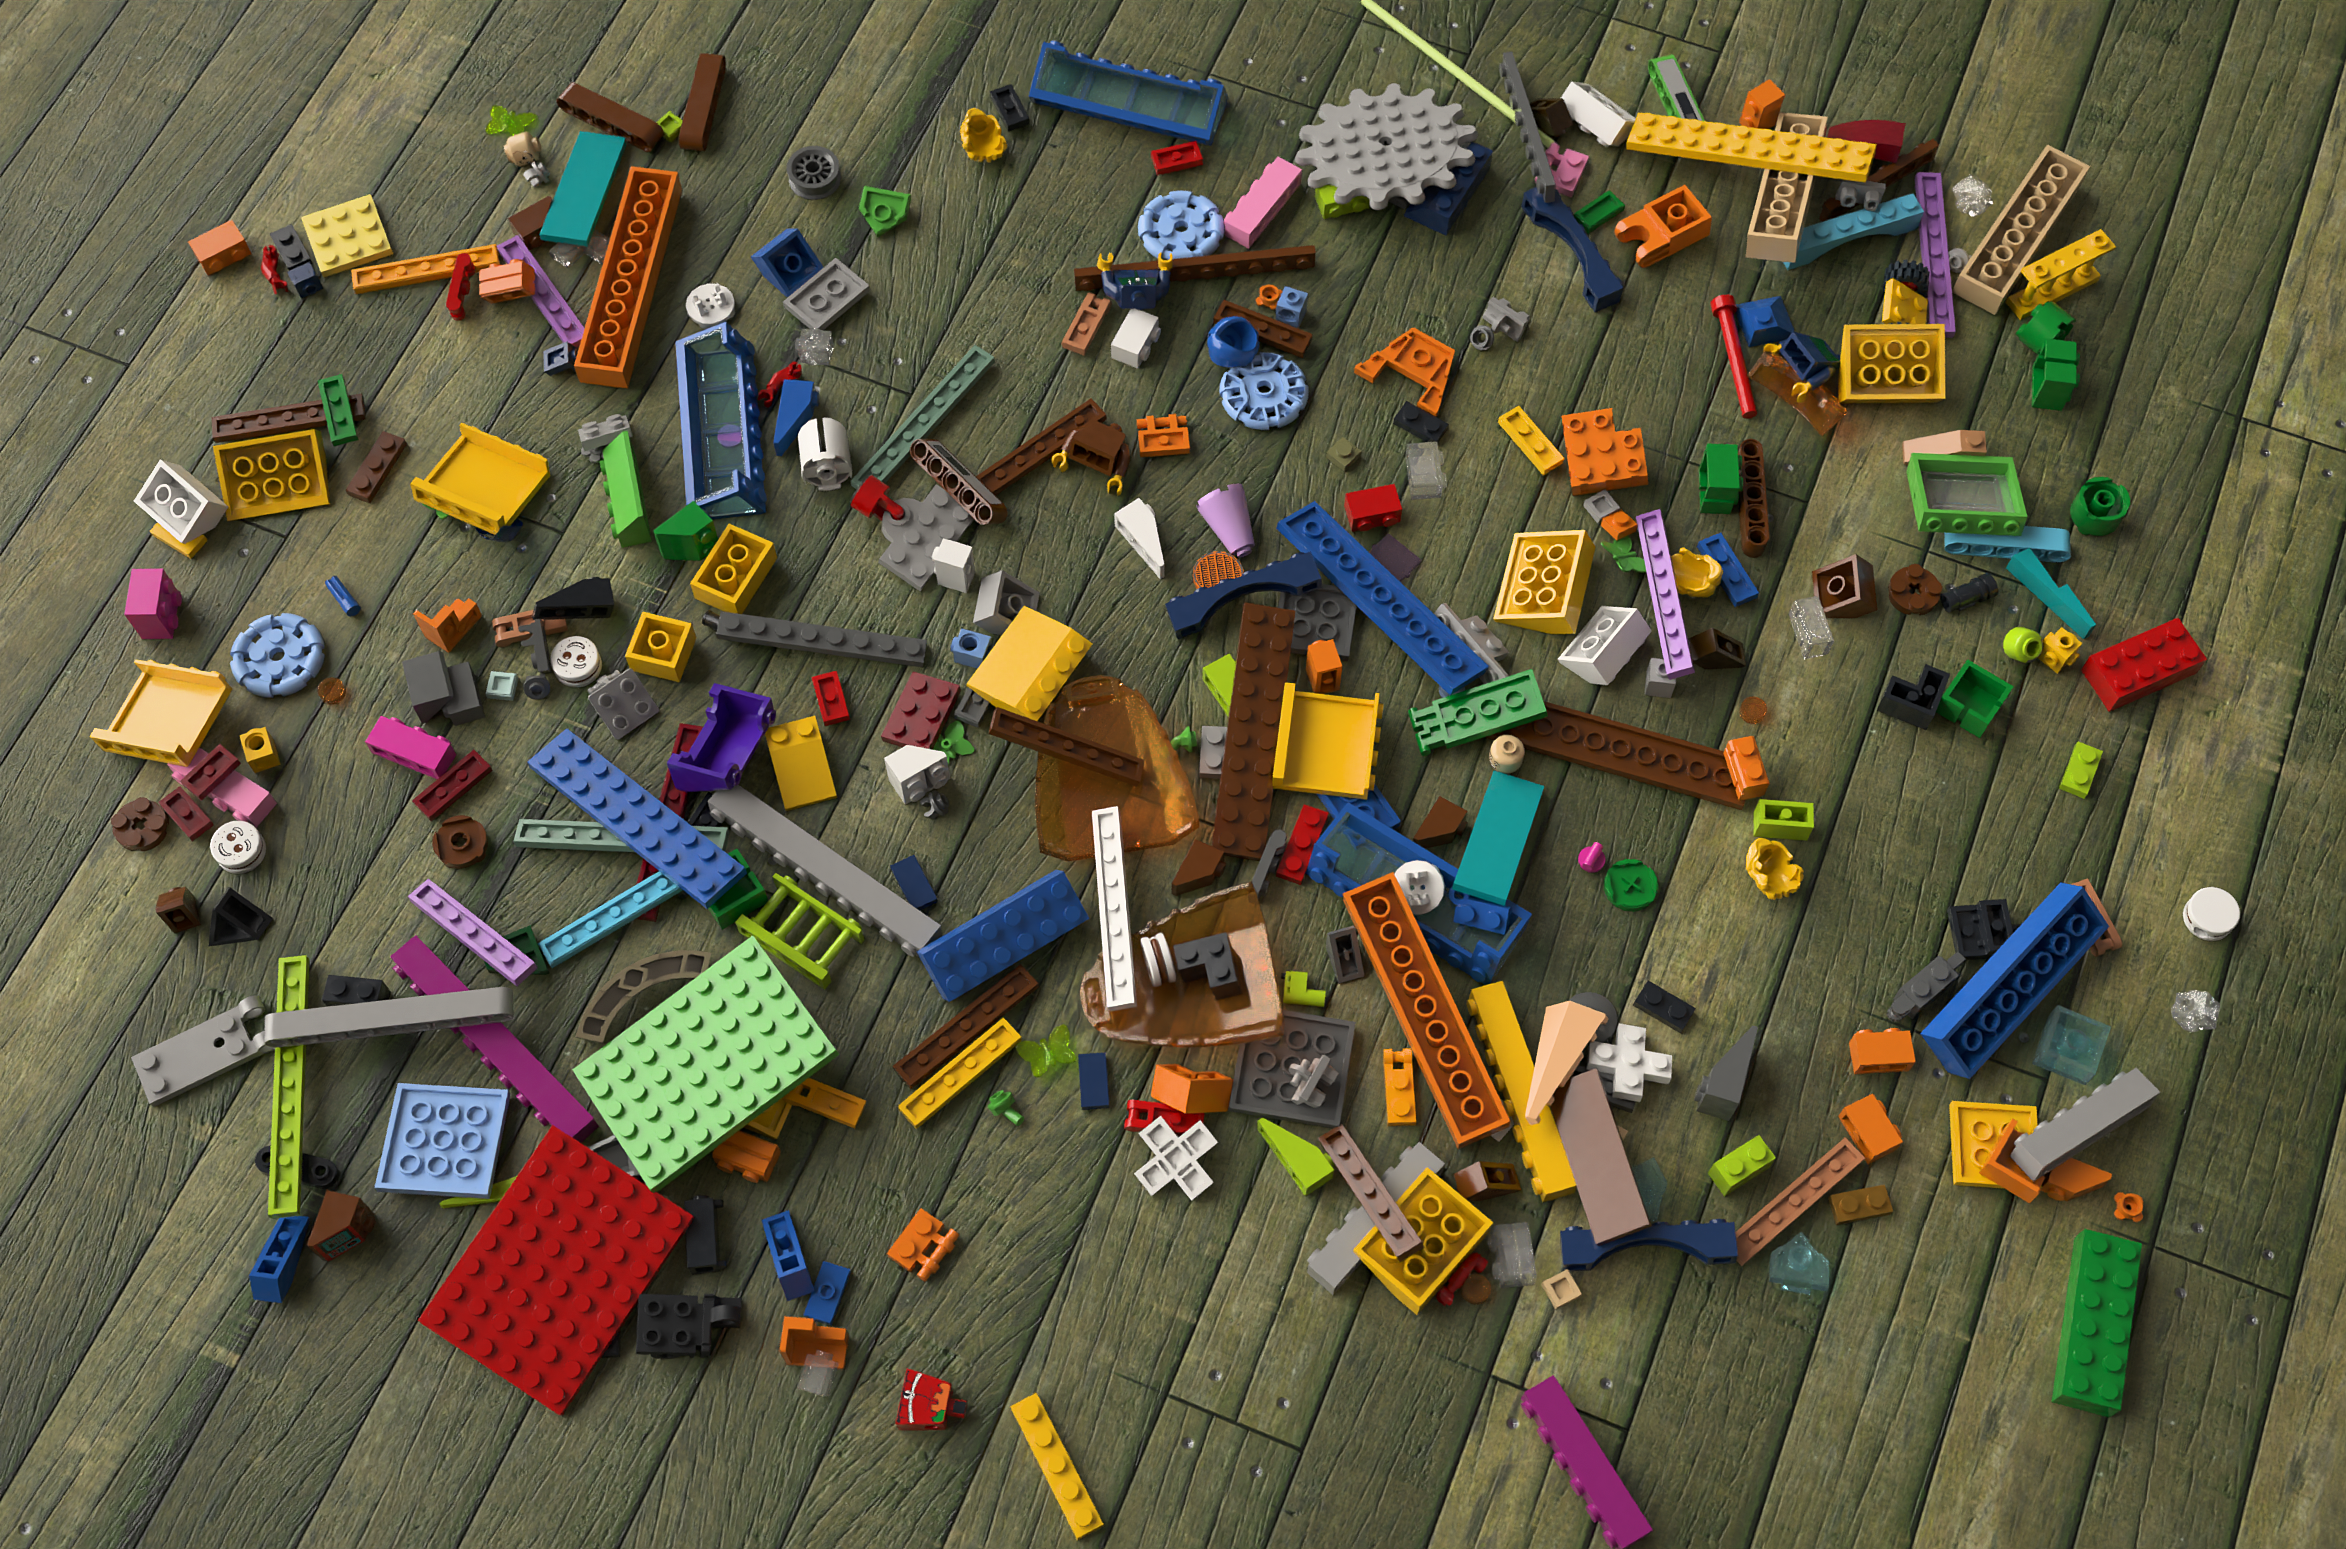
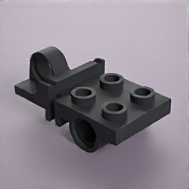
[636,1294,741,1359]

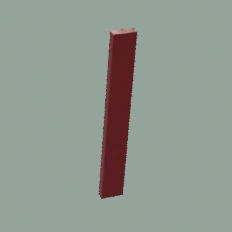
[636,723,703,922]

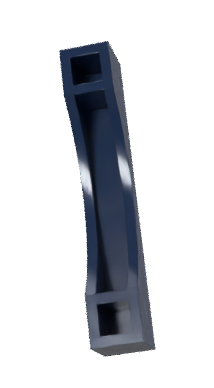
[1522,187,1623,313]
[1165,551,1322,640]
[1560,1219,1738,1272]

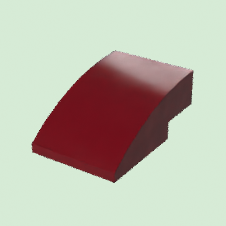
[1827,120,1906,163]

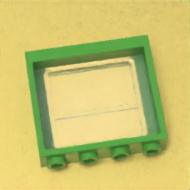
[1906,453,2027,536]

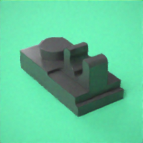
[518,619,552,674]

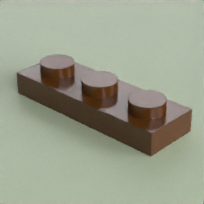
[346,431,407,503]

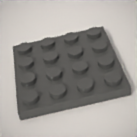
[1229,1004,1355,1129]

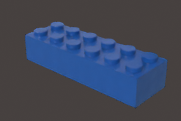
[917,870,1090,1002]

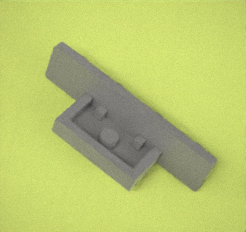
[1434,603,1509,684]

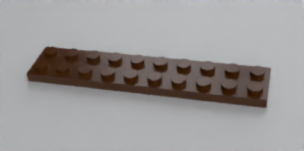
[1211,602,1296,861]
[1486,701,1745,810]

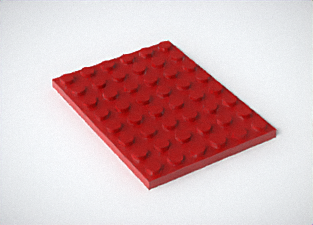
[418,1125,695,1416]

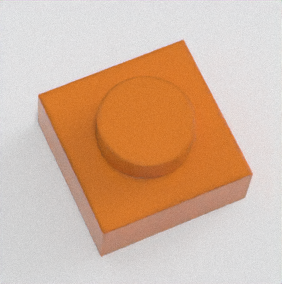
[1601,509,1638,540]

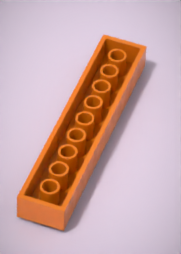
[574,166,682,389]
[1343,872,1510,1149]

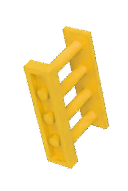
[2006,229,2116,320]

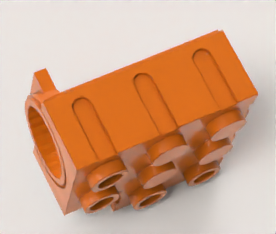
[1561,408,1648,496]

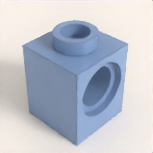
[1276,286,1308,329]
[951,628,992,669]

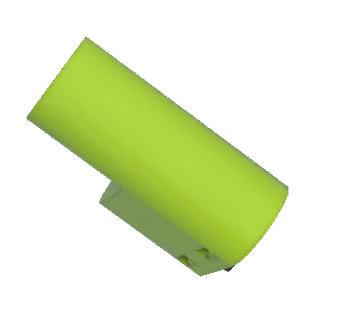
[1281,971,1325,1007]

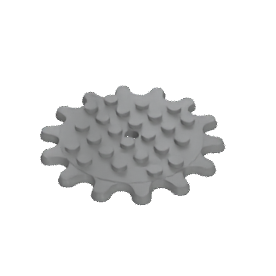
[1295,83,1478,210]

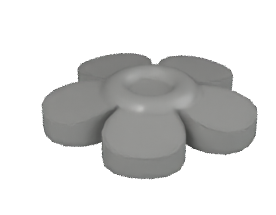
[581,444,608,463]

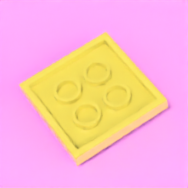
[301,194,393,277]

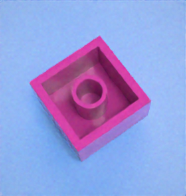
[124,569,182,639]

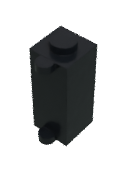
[684,1195,727,1275]

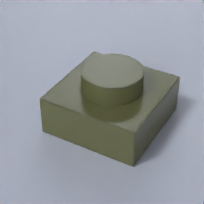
[1326,437,1362,472]

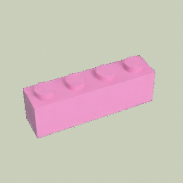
[1224,157,1302,249]
[167,748,277,828]

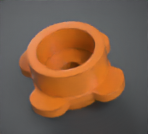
[1256,285,1282,310]
[2114,1192,2143,1222]

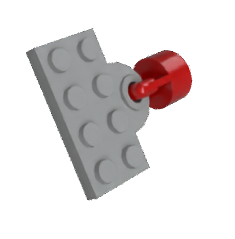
[850,475,974,591]

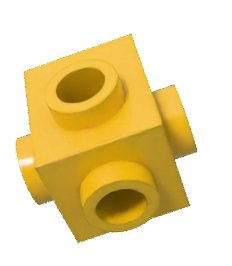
[2038,627,2082,674]

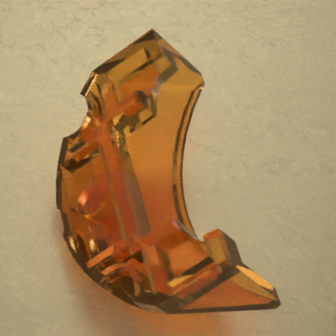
[1747,351,1848,436]

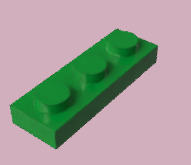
[317,374,359,446]

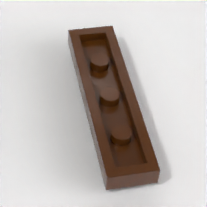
[1213,300,1313,358]

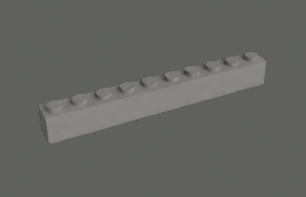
[708,785,942,958]

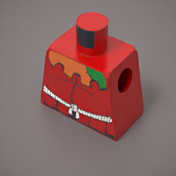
[896,1369,967,1431]

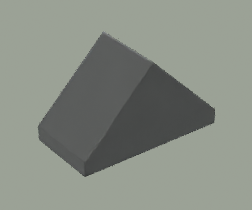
[1326,926,1365,983]

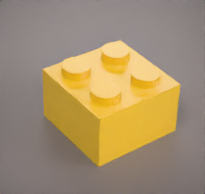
[625,612,696,682]

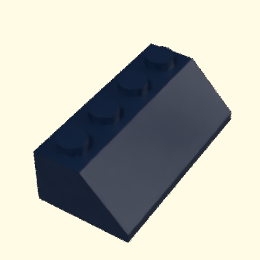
[1404,141,1493,236]

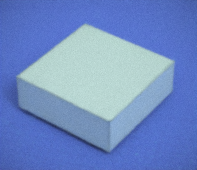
[486,671,518,701]

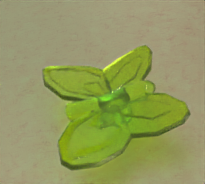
[485,105,537,136]
[1015,1024,1076,1078]

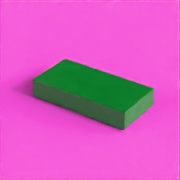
[1573,190,1625,234]

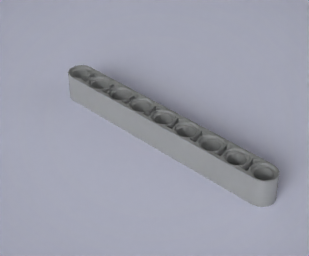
[264,987,514,1048]

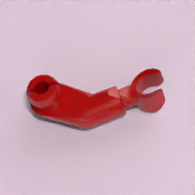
[261,245,289,294]
[758,362,802,407]
[1436,1253,1488,1306]

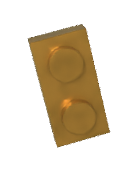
[1828,1184,1893,1225]

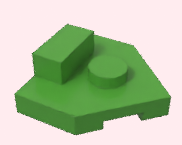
[859,186,912,237]

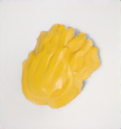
[960,108,1007,163]
[1671,547,1723,597]
[1746,838,1804,900]

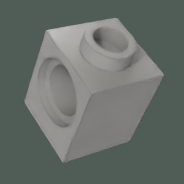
[1645,658,1676,698]

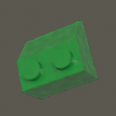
[653,501,718,561]

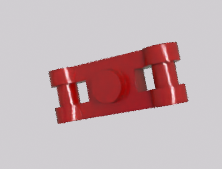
[446,253,476,321]

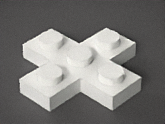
[1586,1023,1672,1102]
[1134,1116,1218,1200]

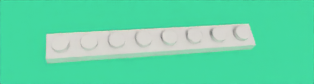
[1092,806,1137,1011]

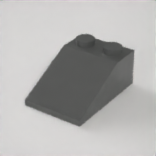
[1694,1026,1758,1121]

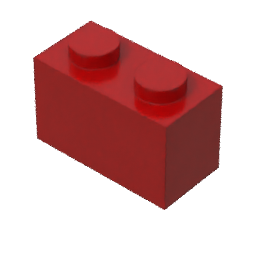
[1344,484,1402,532]

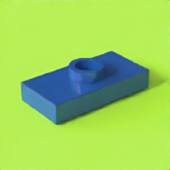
[803,1261,851,1326]

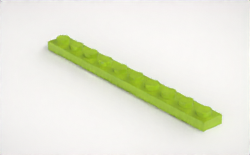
[268,955,309,1219]

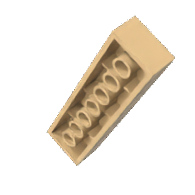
[1746,112,1828,263]
[1952,145,2090,315]

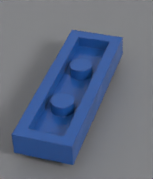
[1697,532,1759,607]

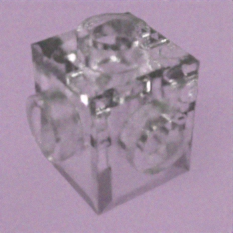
[1951,174,1994,217]
[795,328,834,366]
[2171,990,2220,1032]

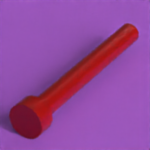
[1710,294,1757,419]

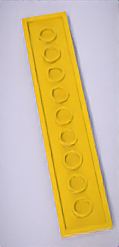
[1627,112,1876,183]

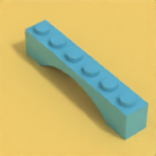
[1783,194,1924,270]

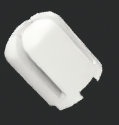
[798,418,852,491]

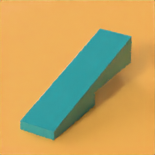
[2006,548,2096,639]

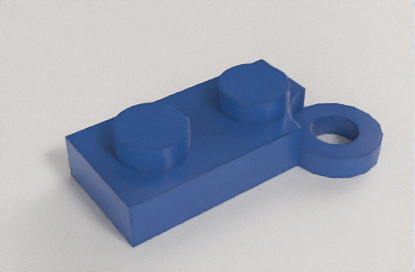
[1449,886,1512,935]

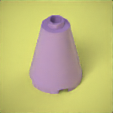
[1196,483,1255,558]

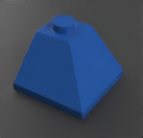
[1736,296,1795,347]

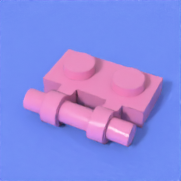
[1535,143,1589,197]

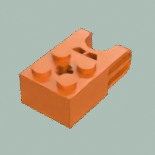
[1614,185,1712,268]

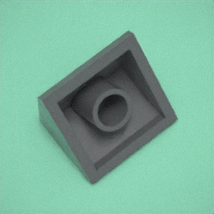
[402,651,454,723]

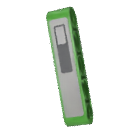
[1648,54,1705,121]

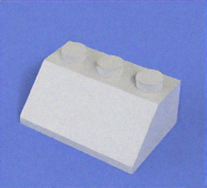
[1561,82,1636,147]
[134,460,228,544]
[1558,606,1652,685]

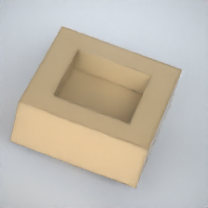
[1541,1269,1582,1310]

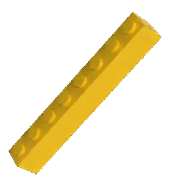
[1467,981,1577,1203]

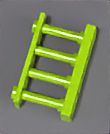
[735,873,864,990]

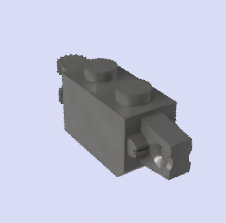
[1886,952,1966,1023]

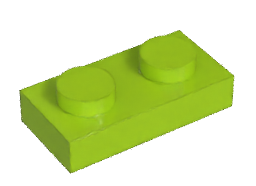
[2059,741,2103,799]

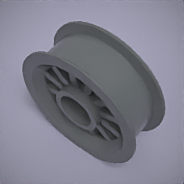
[787,146,841,200]

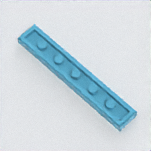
[538,871,682,968]

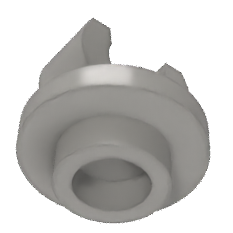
[523,161,550,188]
[1948,248,1972,273]

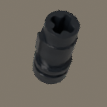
[1940,573,1998,613]

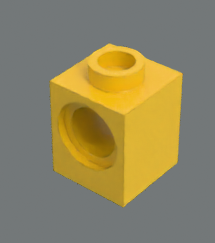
[239,727,281,773]

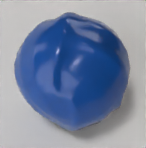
[1207,316,1259,368]

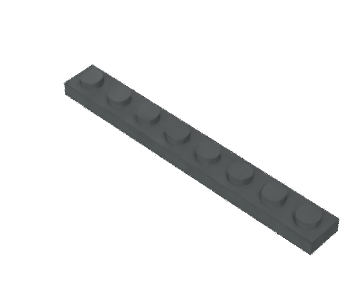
[1499,52,1556,203]
[716,611,927,667]

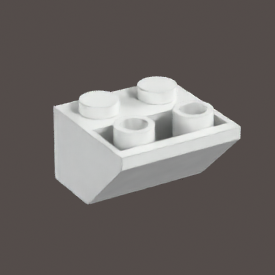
[884,745,950,805]

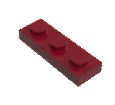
[412,749,493,822]

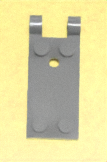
[131,996,275,1107]

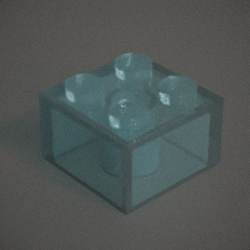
[2032,1005,2111,1085]

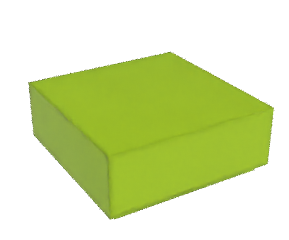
[656,111,683,142]

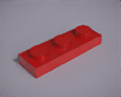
[1276,804,1329,885]

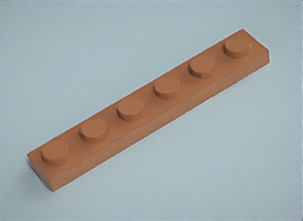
[1735,1138,1865,1266]

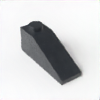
[532,577,614,620]

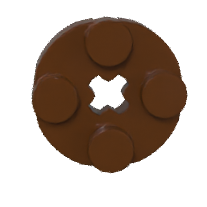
[1888,564,1942,615]
[111,797,169,851]
[432,815,488,869]

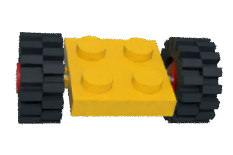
[1882,260,1930,324]

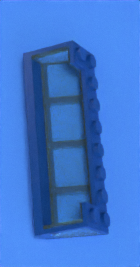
[1029,41,1228,146]
[675,322,767,520]
[1306,802,1532,985]

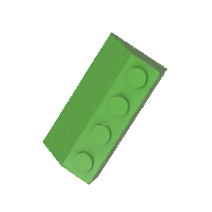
[600,431,652,548]

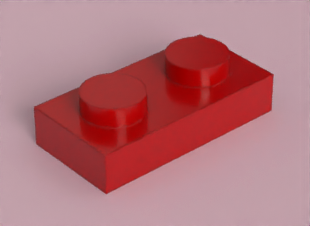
[1151,141,1203,175]
[811,671,850,726]

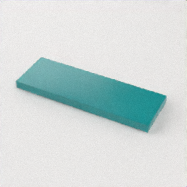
[540,131,627,247]
[1452,770,1544,906]

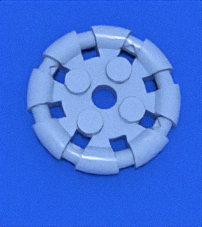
[1138,191,1225,260]
[1219,352,1309,430]
[230,613,325,698]

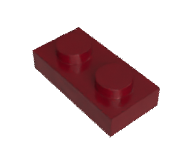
[180,744,241,801]
[158,786,214,842]

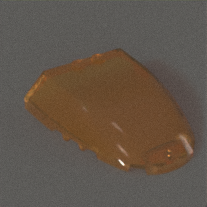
[1035,676,1200,862]
[1080,881,1285,1047]

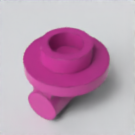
[1578,842,1605,873]

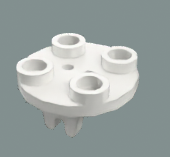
[686,283,735,329]
[1395,860,1445,915]

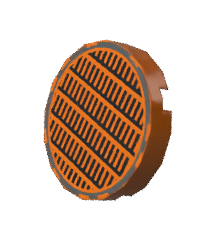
[1193,551,1244,589]

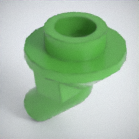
[1163,726,1197,758]
[988,1090,1024,1126]

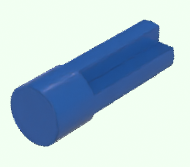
[325,576,361,617]

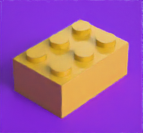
[690,523,777,614]

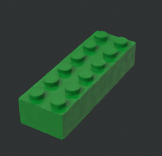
[2052,1229,2142,1418]

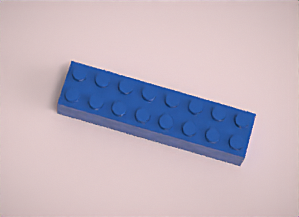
[1920,883,2110,1079]

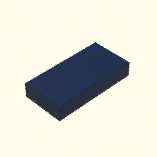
[890,855,938,911]
[1078,1052,1109,1110]

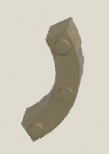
[575,950,711,1044]

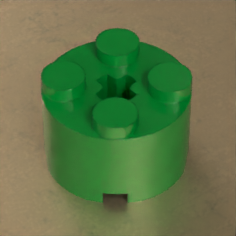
[2015,301,2076,355]
[2070,477,2131,536]

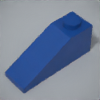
[773,379,819,456]
[762,1210,815,1301]
[249,1216,310,1303]

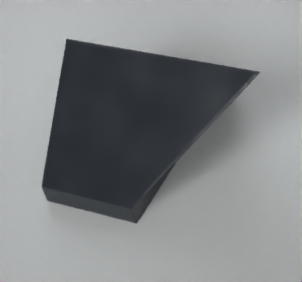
[208,887,273,947]

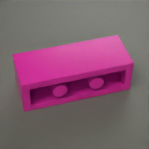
[365,716,456,779]

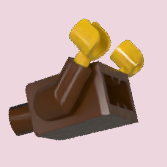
[1052,421,1130,496]

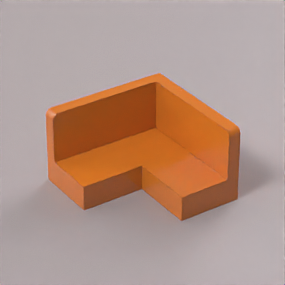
[413,598,482,653]
[1151,1064,1233,1113]
[1979,1118,2046,1203]
[780,1316,849,1370]

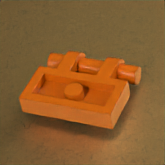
[1137,414,1190,457]
[887,1208,960,1282]

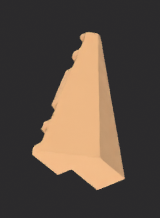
[1525,1001,1608,1125]

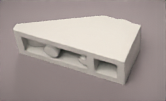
[1114,498,1164,579]

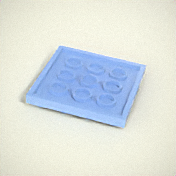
[375,1083,511,1199]

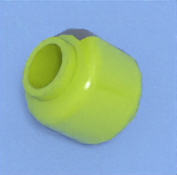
[2003,627,2043,663]

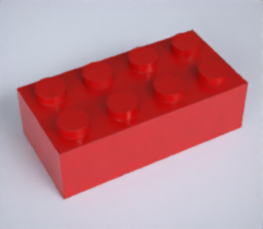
[2081,618,2207,712]

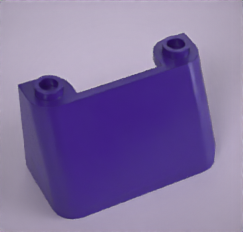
[667,683,776,793]

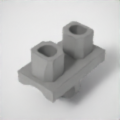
[1836,179,1885,211]
[1482,297,1530,342]
[1288,1054,1338,1108]

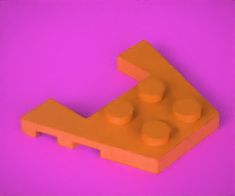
[1354,327,1455,417]

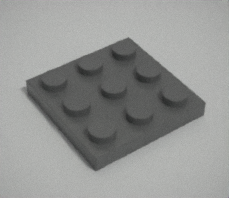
[1278,584,1356,661]

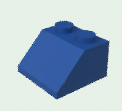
[751,228,824,297]

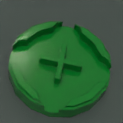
[1604,859,1658,912]

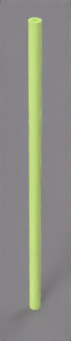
[1361,0,1555,148]

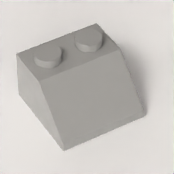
[973,570,1040,635]

